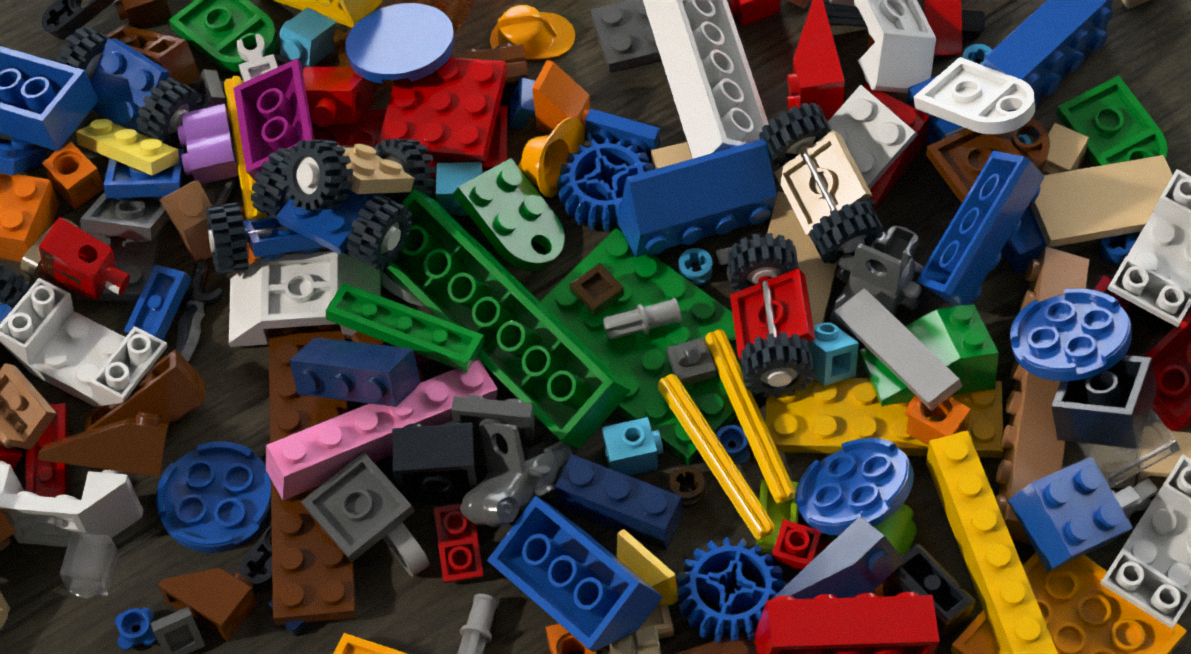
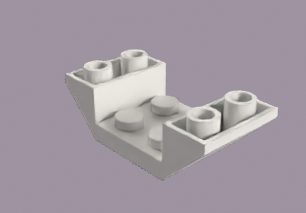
[829,0,936,93]
[1107,169,1191,327]
[229,251,381,347]
[0,278,167,407]
[1100,454,1191,629]
[0,461,143,550]

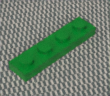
[325,283,484,372]

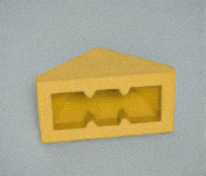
[617,529,678,605]

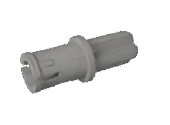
[603,298,682,339]
[457,594,499,654]

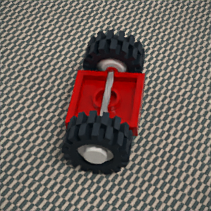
[727,233,815,398]

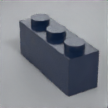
[289,337,421,407]
[555,454,682,551]

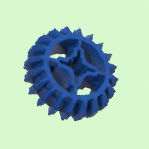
[557,136,655,232]
[677,537,786,643]

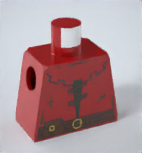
[39,217,131,300]

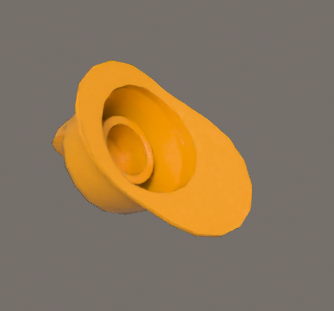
[490,5,575,60]
[518,117,585,198]

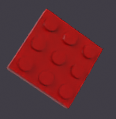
[378,58,508,163]

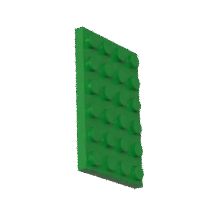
[540,228,756,465]

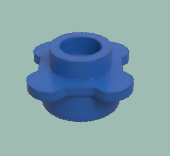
[715,425,750,464]
[115,608,157,650]

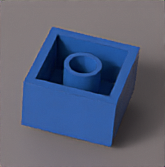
[1007,456,1133,573]

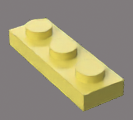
[76,119,179,176]

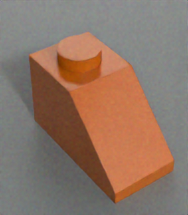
[532,60,591,134]

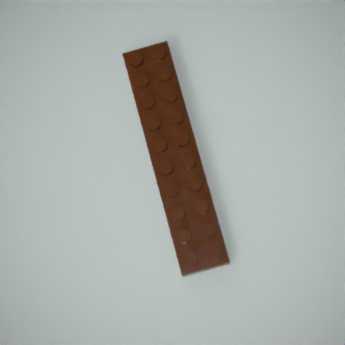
[268,324,356,625]

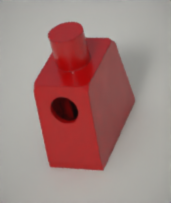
[303,67,375,127]

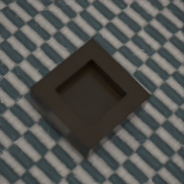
[570,263,624,317]

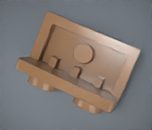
[0,363,57,450]

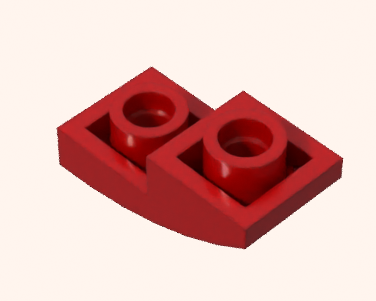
[923,0,962,55]
[433,503,484,584]
[772,520,833,573]

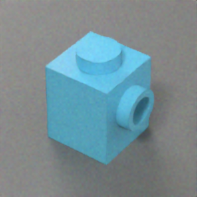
[280,8,337,67]
[436,162,483,216]
[808,322,858,386]
[602,417,663,476]

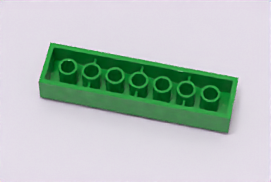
[388,188,631,449]

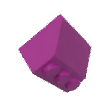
[233,59,314,183]

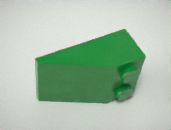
[859,304,999,406]

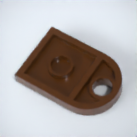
[926,118,1050,203]

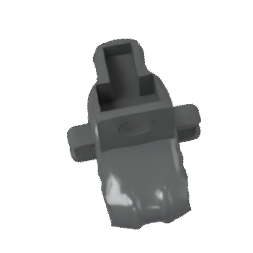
[829,226,922,341]
[460,422,572,528]

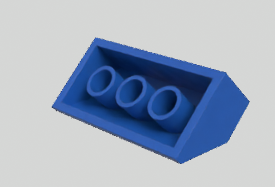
[618,139,777,257]
[916,151,1045,306]
[487,496,663,652]

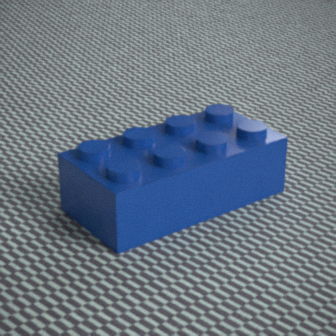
[983,0,1113,112]
[0,46,99,151]

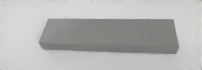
[834,288,962,411]

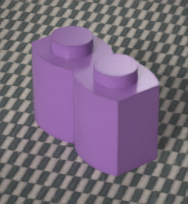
[177,104,239,184]

